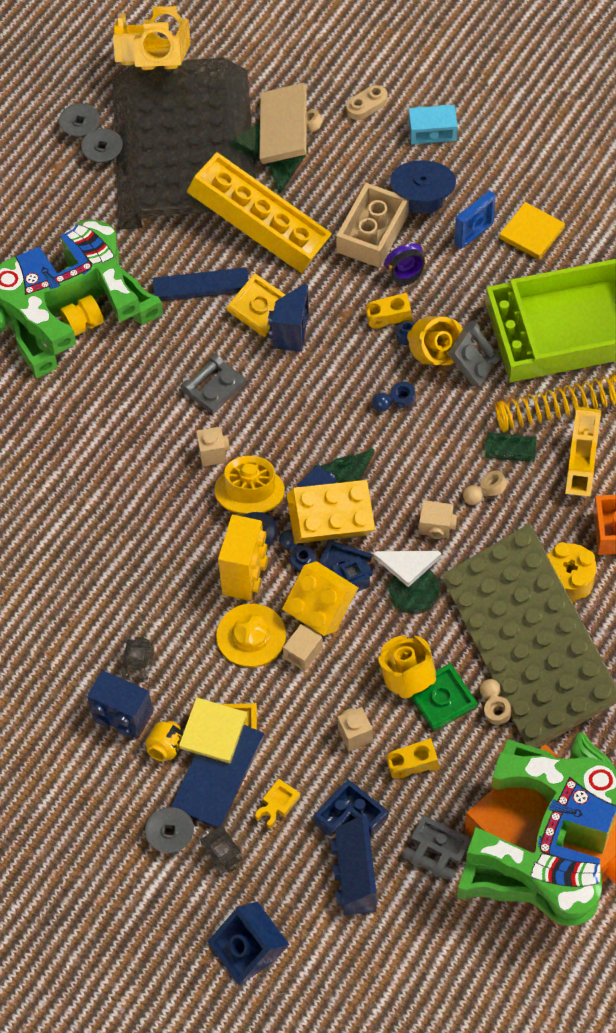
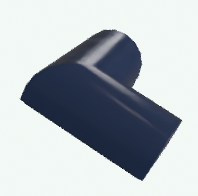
[313,779,389,837]

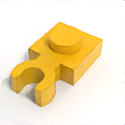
[255,779,301,829]

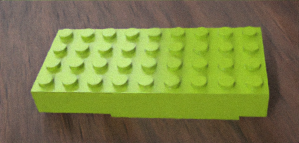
[485,259,616,382]

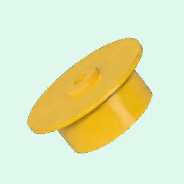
[214,456,285,515]

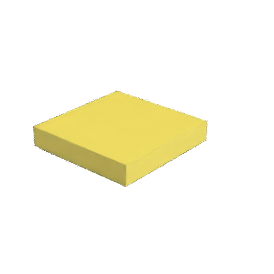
[179,697,247,764]

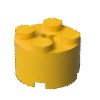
[407,316,463,366]
[548,542,596,603]
[378,635,436,698]

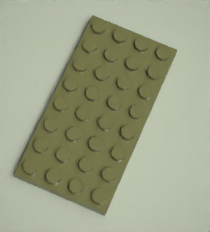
[441,523,616,748]

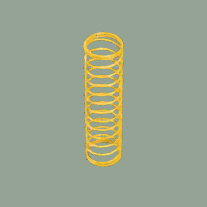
[495,374,616,432]

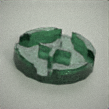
[388,569,440,614]

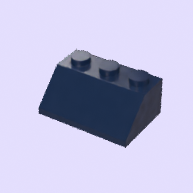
[330,815,377,915]

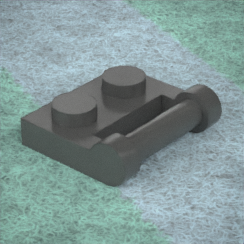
[448,321,501,386]
[180,354,246,415]

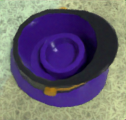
[384,243,426,285]

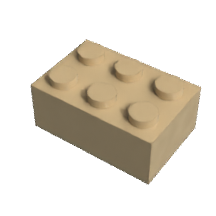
[336,183,409,268]

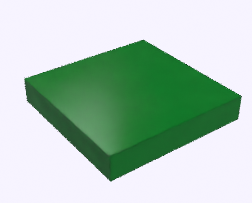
[410,663,478,732]

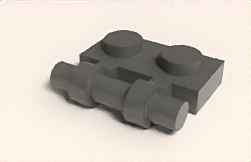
[402,815,471,881]

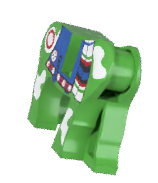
[0,220,163,379]
[457,732,616,926]

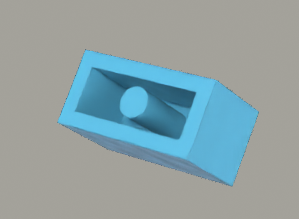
[408,105,458,144]

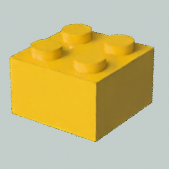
[282,561,358,636]

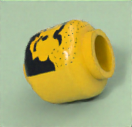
[145,721,183,761]

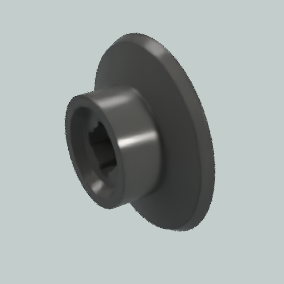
[59,103,100,137]
[81,128,123,163]
[145,807,194,853]

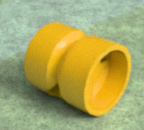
[60,295,104,336]

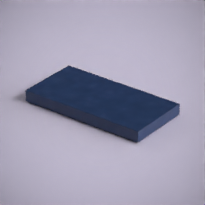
[171,725,265,830]

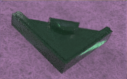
[229,123,260,161]
[267,145,308,194]
[313,448,375,483]

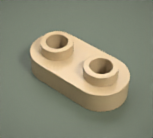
[347,85,388,120]

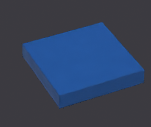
[454,190,496,249]

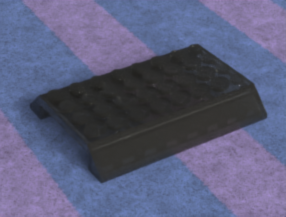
[112,57,256,230]

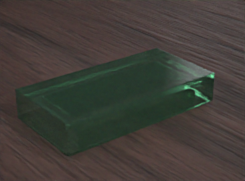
[485,432,537,462]

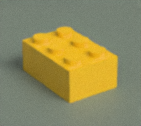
[287,480,375,544]
[218,514,268,601]

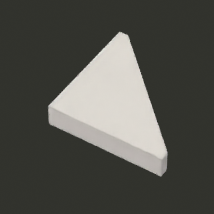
[374,551,441,587]

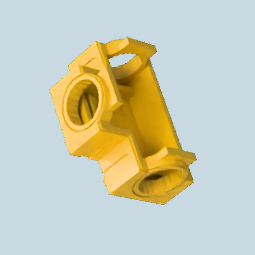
[113,6,190,70]

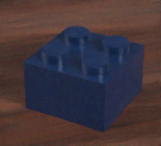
[87,670,153,739]

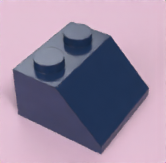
[268,284,309,352]
[207,901,290,985]

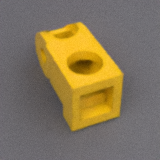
[365,293,413,329]
[386,738,440,779]

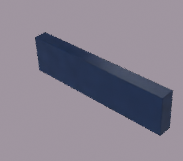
[153,267,249,301]

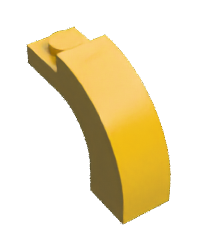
[565,407,601,497]

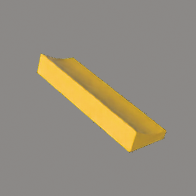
[187,152,332,274]

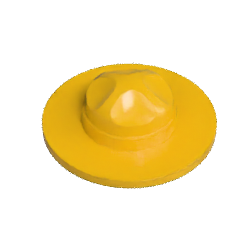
[217,604,286,668]

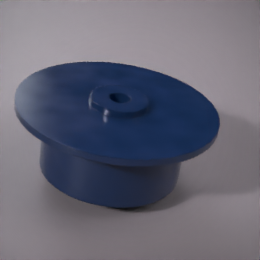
[390,160,456,214]

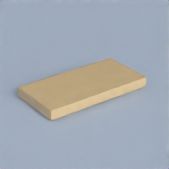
[260,83,307,164]

